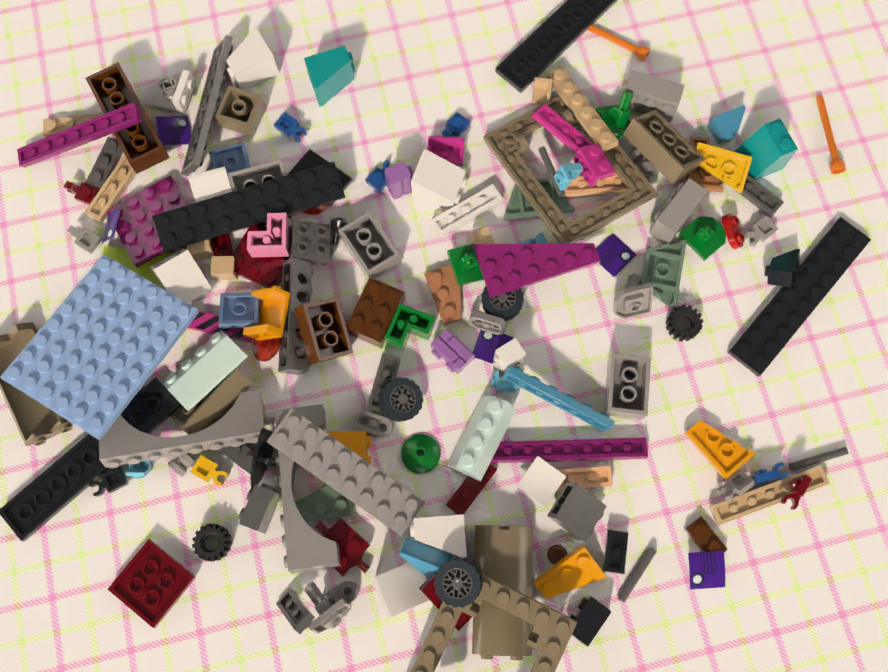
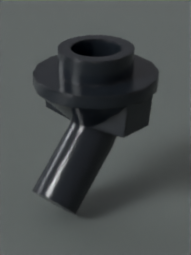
[330,217,348,245]

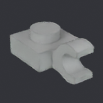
[67,225,102,254]

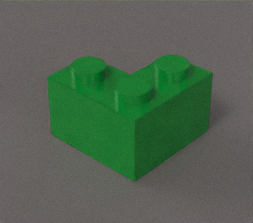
[384,303,436,351]

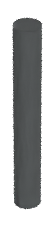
[538,146,565,197]
[789,447,849,471]
[618,547,657,603]

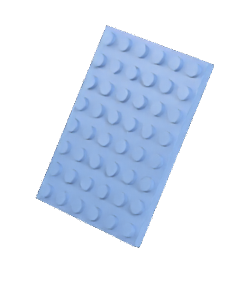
[0,254,199,441]

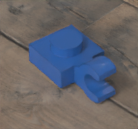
[442,112,471,137]
[751,462,788,485]

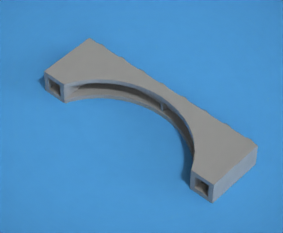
[99,389,266,468]
[272,404,341,573]

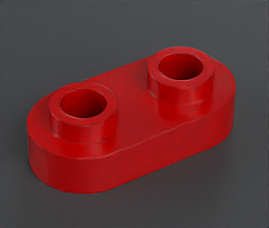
[722,213,745,250]

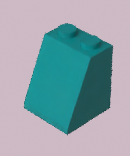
[304,45,356,107]
[734,118,798,180]

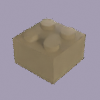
[215,86,266,137]

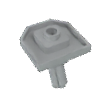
[613,273,653,319]
[304,582,352,634]

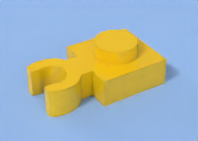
[190,455,229,486]

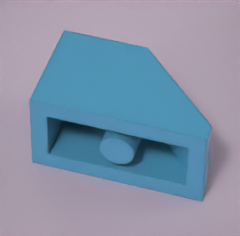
[708,105,746,144]

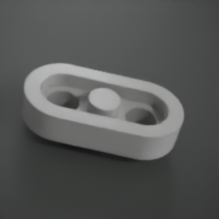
[468,311,507,335]
[354,411,393,438]
[324,581,359,605]

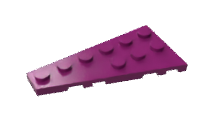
[473,243,600,298]

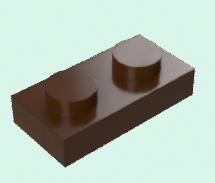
[684,516,728,552]

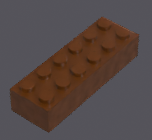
[85,62,170,174]

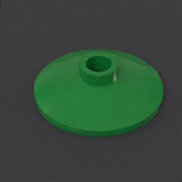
[401,434,440,474]

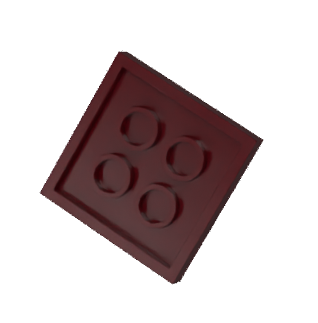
[232,224,289,288]
[107,539,196,628]

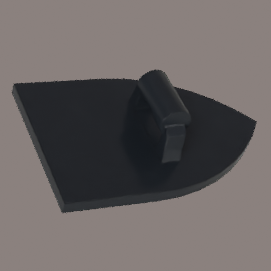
[250,428,276,488]

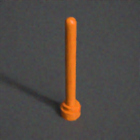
[588,24,651,62]
[816,95,846,174]

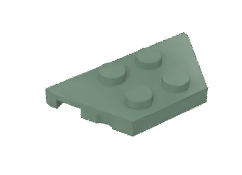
[504,178,575,221]
[640,240,687,309]

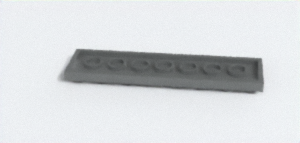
[181,35,233,176]

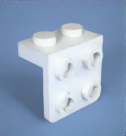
[151,70,196,113]

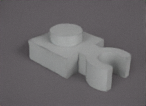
[744,216,778,247]
[717,469,755,502]

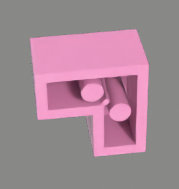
[247,213,290,257]

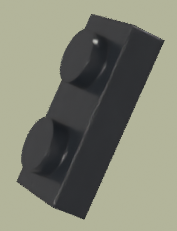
[603,530,628,574]

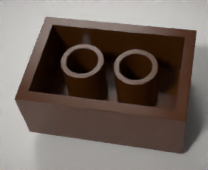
[346,277,405,348]
[294,297,353,365]

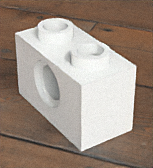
[493,338,526,374]

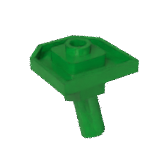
[595,90,633,139]
[678,216,726,261]
[447,243,484,287]

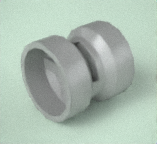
[159,76,178,101]
[168,453,197,477]

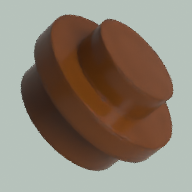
[547,544,568,565]

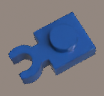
[273,112,307,143]
[365,160,395,193]

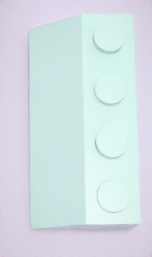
[163,330,248,411]
[447,396,516,481]

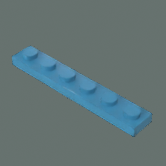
[502,365,615,432]

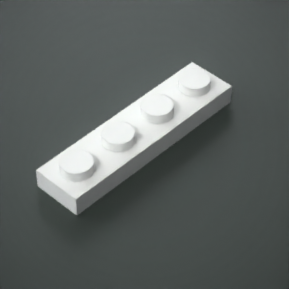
[431,184,503,237]

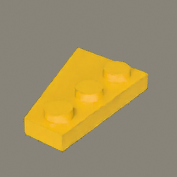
[695,142,752,194]

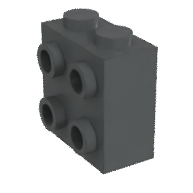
[289,220,333,266]
[547,482,607,541]
[238,483,279,534]

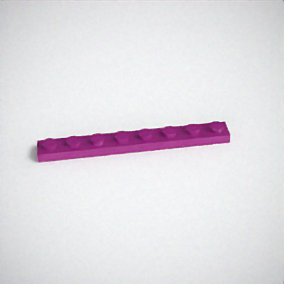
[17,102,142,168]
[490,438,648,463]

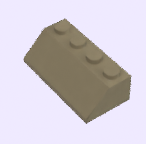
[623,110,705,184]
[170,368,252,435]

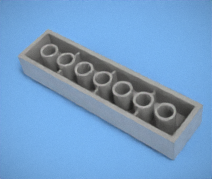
[267,408,425,536]

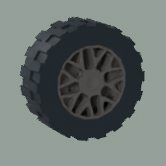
[482,286,524,321]
[378,377,424,422]
[434,557,483,608]

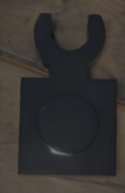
[89,466,129,497]

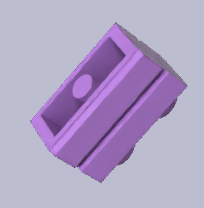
[385,161,414,200]
[431,329,475,374]

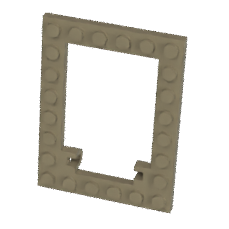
[483,96,658,243]
[411,572,577,672]

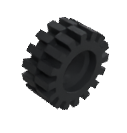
[665,304,703,341]
[192,524,232,562]

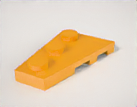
[684,420,756,480]
[533,544,607,599]

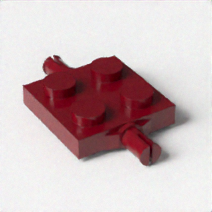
[314,518,371,577]

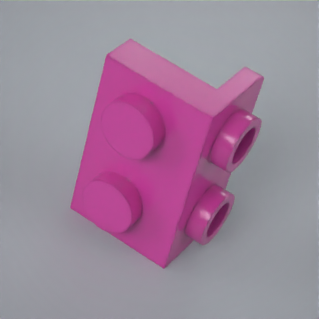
[428,135,465,167]
[573,143,616,187]

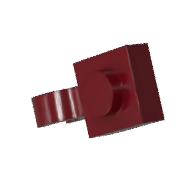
[63,181,100,205]
[780,475,812,510]

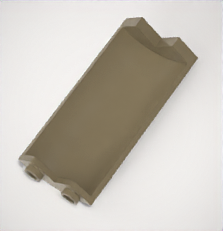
[0,322,74,446]
[472,525,532,660]

